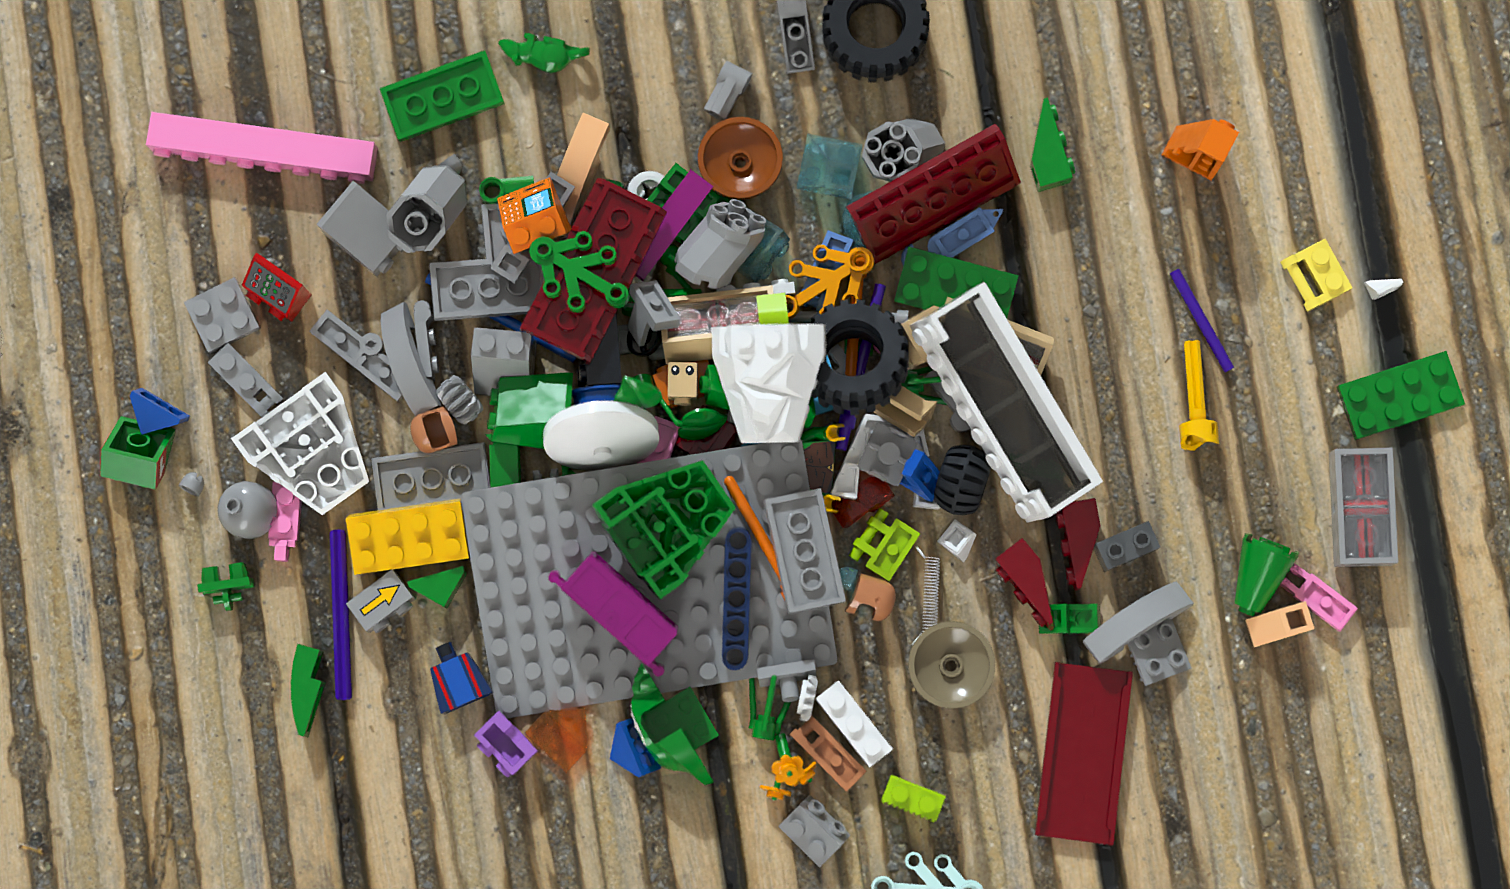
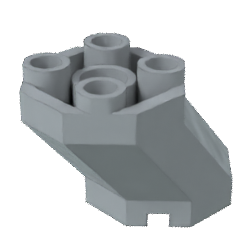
[862,118,945,182]
[386,165,467,253]
[674,199,766,289]

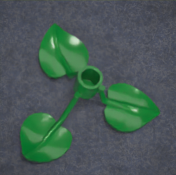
[613,374,727,440]

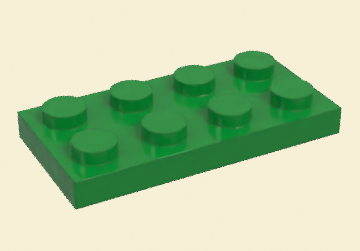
[379,50,505,142]
[894,246,1019,319]
[1337,351,1465,440]

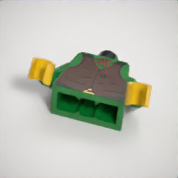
[800,423,845,513]

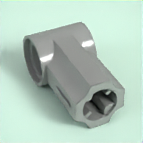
[704,61,752,120]

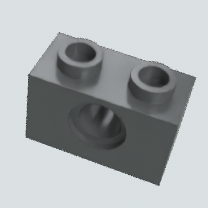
[1094,521,1160,573]

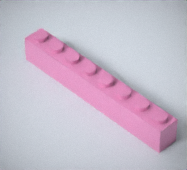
[146,112,378,184]

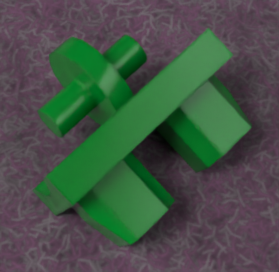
[197,562,255,611]

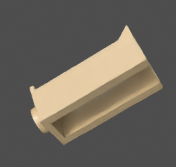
[873,386,937,437]

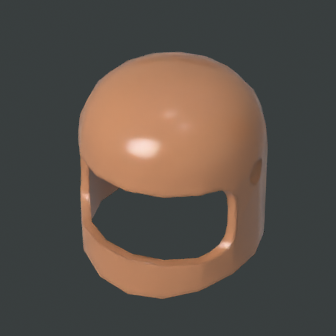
[410,405,458,453]
[844,573,896,621]

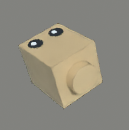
[668,362,698,406]

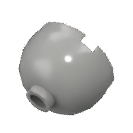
[217,481,277,539]

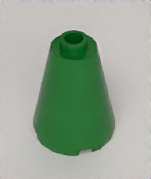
[1234,533,1299,616]

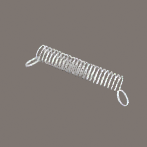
[911,546,940,645]

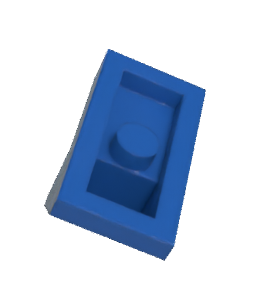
[900,449,940,502]

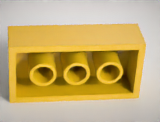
[346,499,470,575]

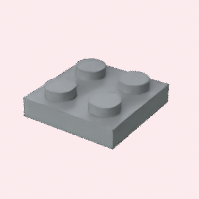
[184,277,261,354]

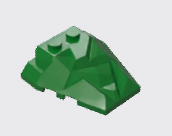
[592,460,736,600]

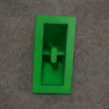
[407,566,467,609]

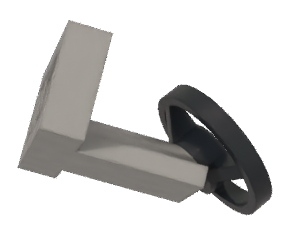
[627,280,681,357]

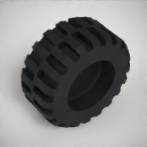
[822,0,930,83]
[811,299,909,415]

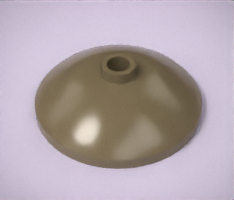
[908,621,996,709]

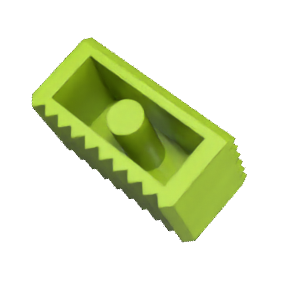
[881,775,946,822]

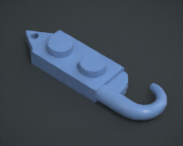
[901,207,1003,265]

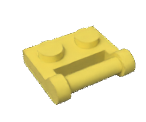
[1280,239,1353,312]

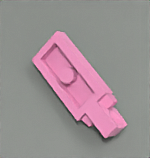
[268,482,302,562]

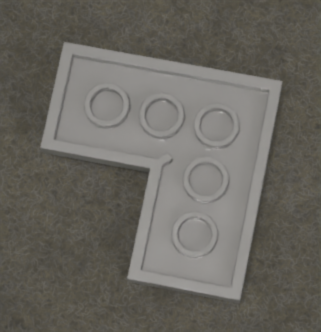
[429,203,544,321]

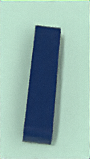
[722,527,751,671]

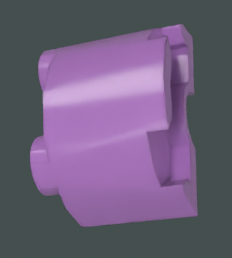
[474,711,538,778]

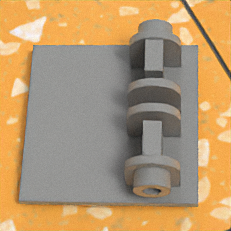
[1127,618,1191,686]

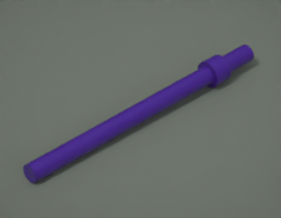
[835,283,886,451]

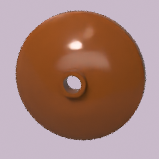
[698,117,783,200]

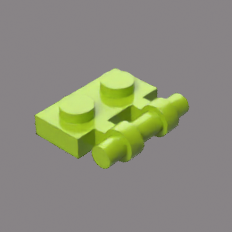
[848,508,920,582]

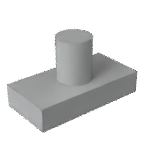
[757,659,817,702]

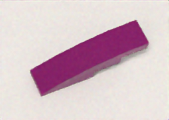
[636,170,713,281]

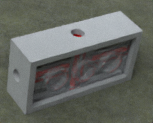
[1329,448,1398,567]

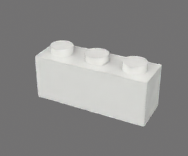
[815,680,893,768]

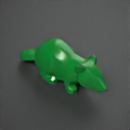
[498,33,590,73]

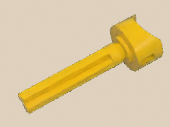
[1179,340,1219,451]

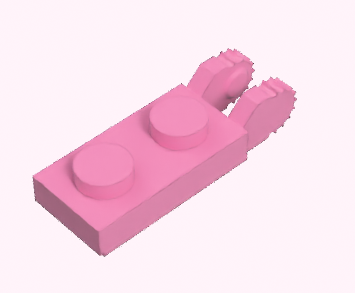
[1280,563,1358,632]

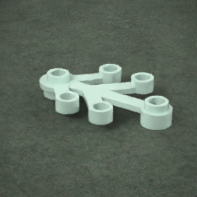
[871,852,983,889]

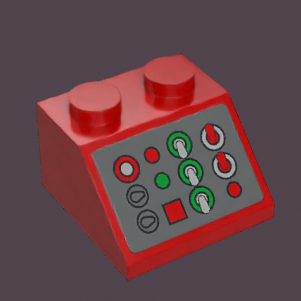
[241,252,311,322]

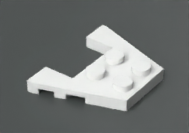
[830,414,941,510]

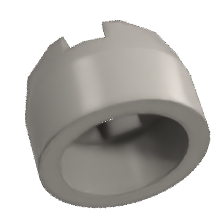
[439,154,462,174]
[179,472,205,496]

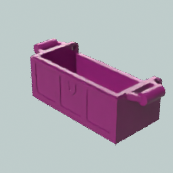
[548,551,678,677]

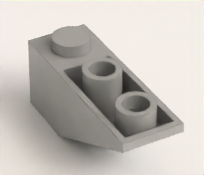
[776,0,815,74]

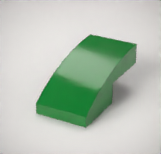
[1039,604,1100,634]

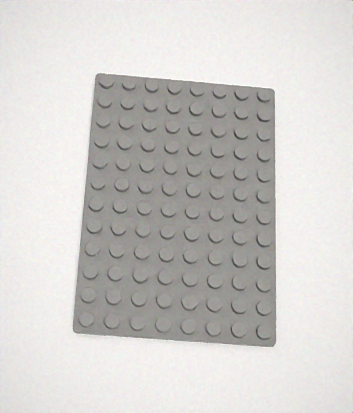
[460,439,837,718]

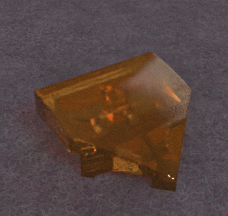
[525,709,587,773]

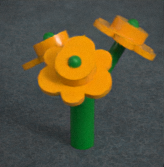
[760,733,817,801]

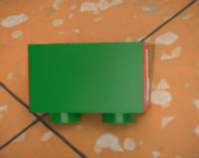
[100,416,175,489]

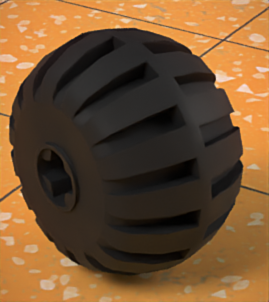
[934,445,991,515]

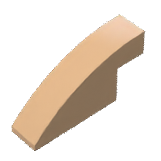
[557,113,610,238]

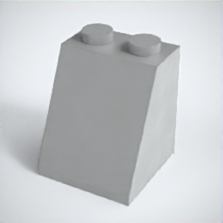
[317,181,404,277]
[471,327,537,396]

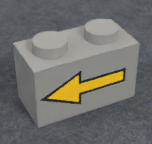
[346,569,416,633]

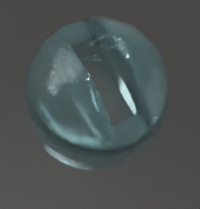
[839,567,859,591]

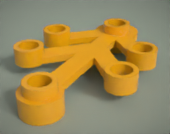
[785,244,874,319]

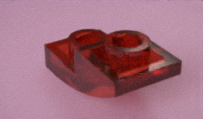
[831,475,895,528]

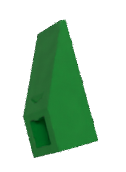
[1030,97,1075,192]

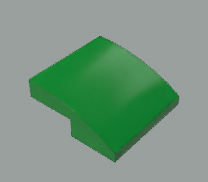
[647,163,720,244]

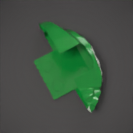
[630,663,719,786]

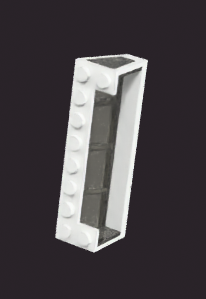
[910,282,1103,523]

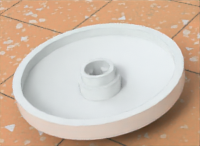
[543,401,659,471]

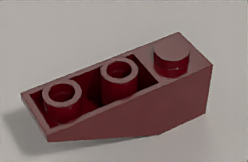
[1055,498,1101,591]
[995,538,1054,631]

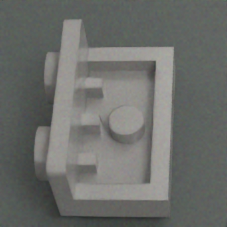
[778,795,850,867]

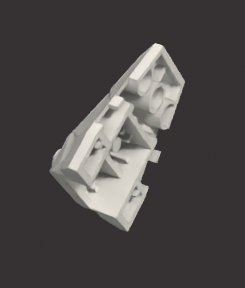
[712,324,826,443]
[231,372,369,515]

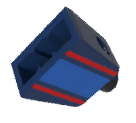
[430,642,493,715]

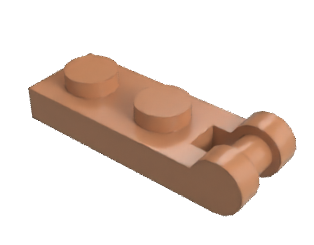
[790,715,867,792]

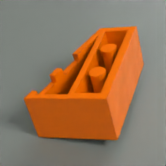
[1161,119,1239,181]

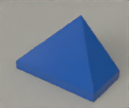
[130,388,190,434]
[610,718,661,777]

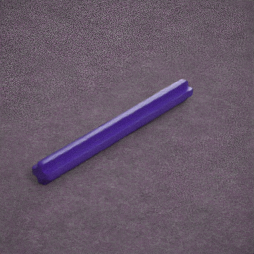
[330,529,352,700]

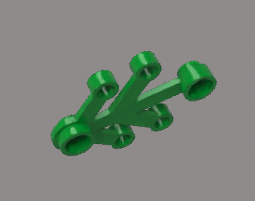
[529,231,629,313]

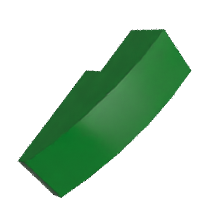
[291,643,326,738]

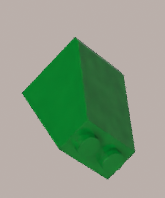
[487,372,573,449]

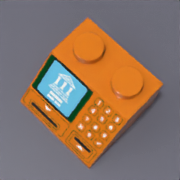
[497,177,571,254]

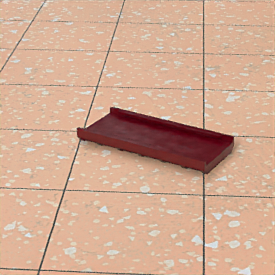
[846,124,1021,265]
[520,178,667,365]
[1034,662,1133,845]

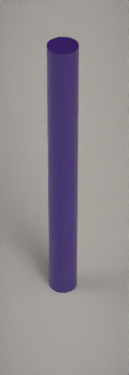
[1169,269,1235,373]

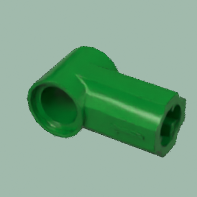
[479,176,534,204]

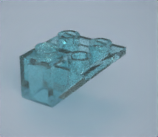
[796,134,863,200]

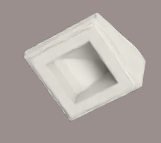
[1364,279,1403,300]
[937,519,976,563]

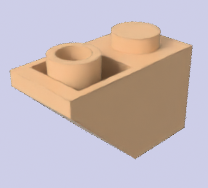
[1245,601,1315,647]

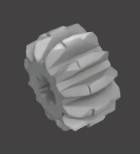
[436,375,483,425]

